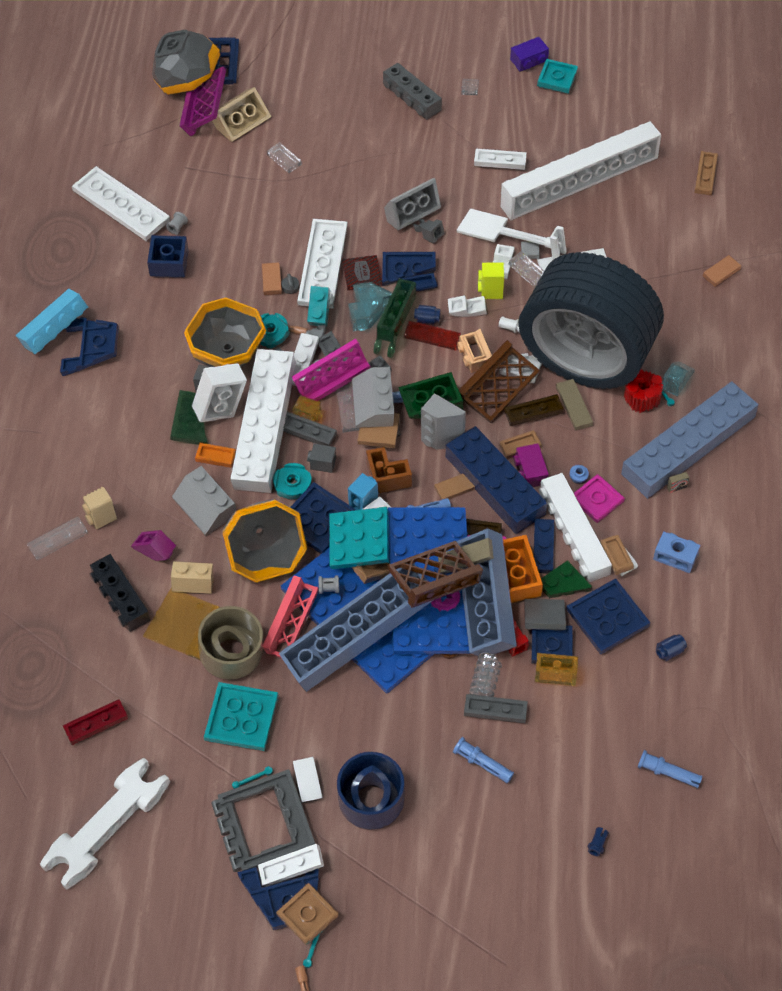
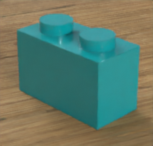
[307,286,331,327]

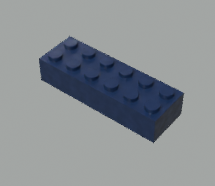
[445,426,547,534]

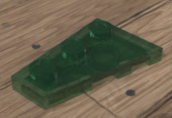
[170,390,208,445]

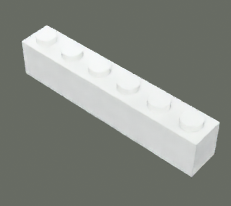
[539,473,612,582]

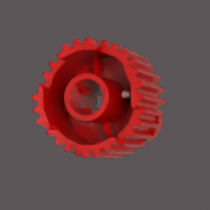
[624,369,663,413]

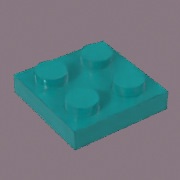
[537,59,578,93]

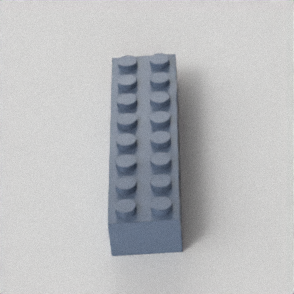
[621,381,759,499]
[279,563,433,692]

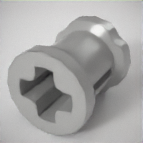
[166,212,188,235]
[318,575,339,594]

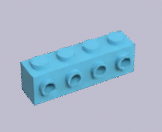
[16,289,88,354]

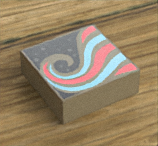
[667,472,689,493]

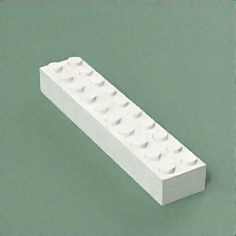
[501,121,661,220]

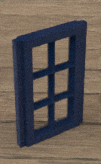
[204,37,239,85]

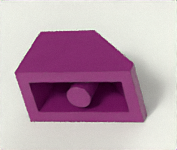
[131,530,176,561]

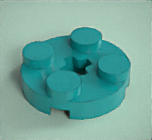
[260,313,290,349]
[273,463,312,499]

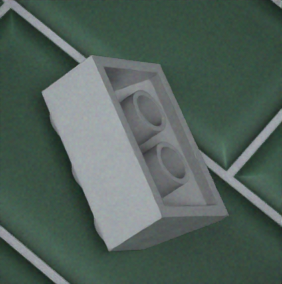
[384,178,441,230]
[352,367,394,428]
[421,393,466,450]
[172,466,236,536]

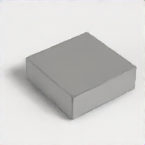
[521,241,539,259]

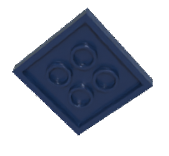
[290,482,356,554]
[566,578,651,655]

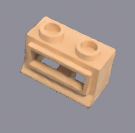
[457,329,492,373]

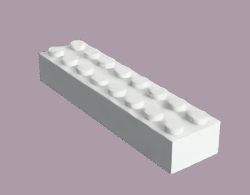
[231,349,296,493]

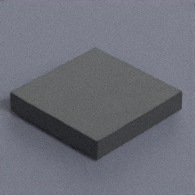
[524,599,566,630]

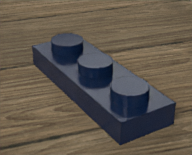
[533,519,554,574]

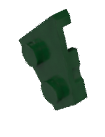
[541,560,592,599]

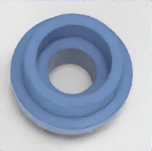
[569,465,589,483]

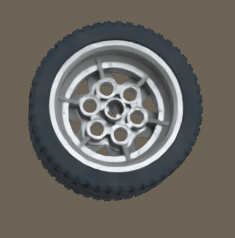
[518,252,664,389]

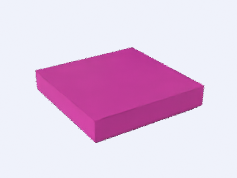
[574,474,625,523]

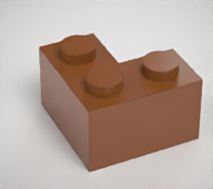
[366,447,412,493]

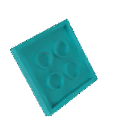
[330,507,389,569]
[204,682,279,751]

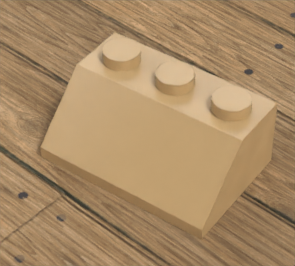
[209,87,271,142]

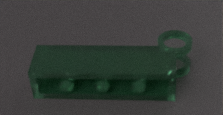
[373,278,416,358]

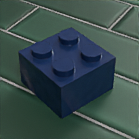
[147,235,189,277]

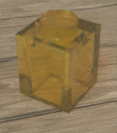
[292,395,323,422]

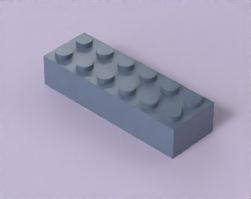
[456,529,517,658]

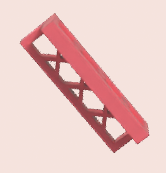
[262,576,319,659]

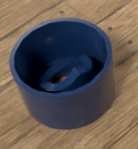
[337,752,405,830]

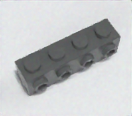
[383,63,442,120]

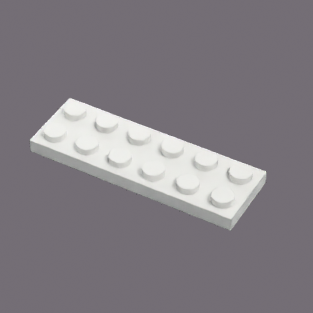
[72,166,170,241]
[297,219,348,308]

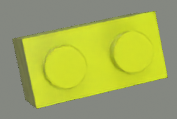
[478,262,504,299]

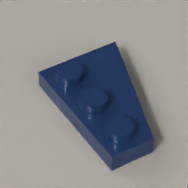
[382,252,436,286]

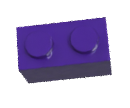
[510,37,549,72]

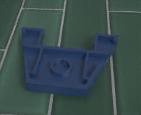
[60,317,119,376]
[237,867,319,930]

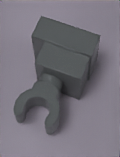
[413,219,445,243]

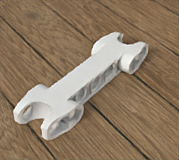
[40,758,170,889]

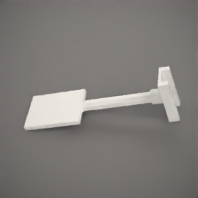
[457,209,567,259]

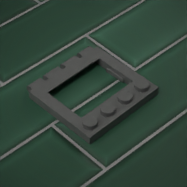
[211,769,315,872]

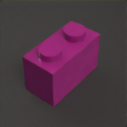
[513,443,549,487]

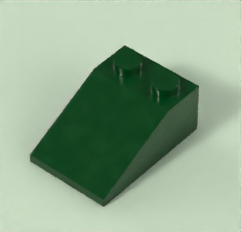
[398,372,464,419]

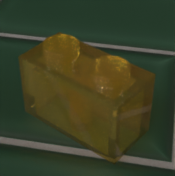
[535,653,578,686]

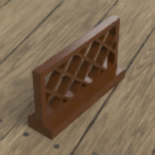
[459,340,540,423]
[387,541,483,608]

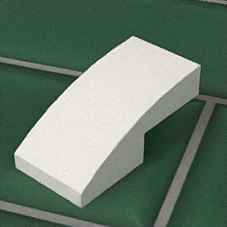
[493,244,514,279]
[448,295,487,317]
[293,757,322,803]

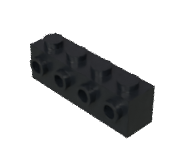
[89,554,151,632]

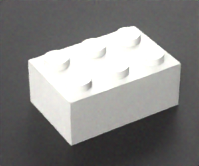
[192,364,247,422]

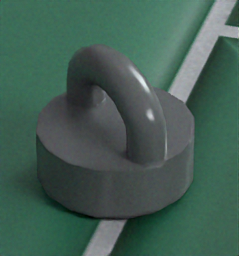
[282,274,299,294]

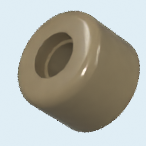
[198,606,263,680]

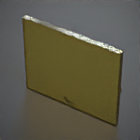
[143,588,220,661]

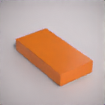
[195,443,236,468]

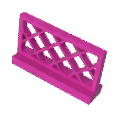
[292,338,371,407]

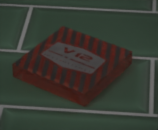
[342,255,382,291]

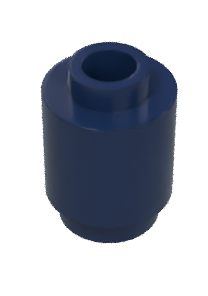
[414,305,441,324]
[656,634,687,661]

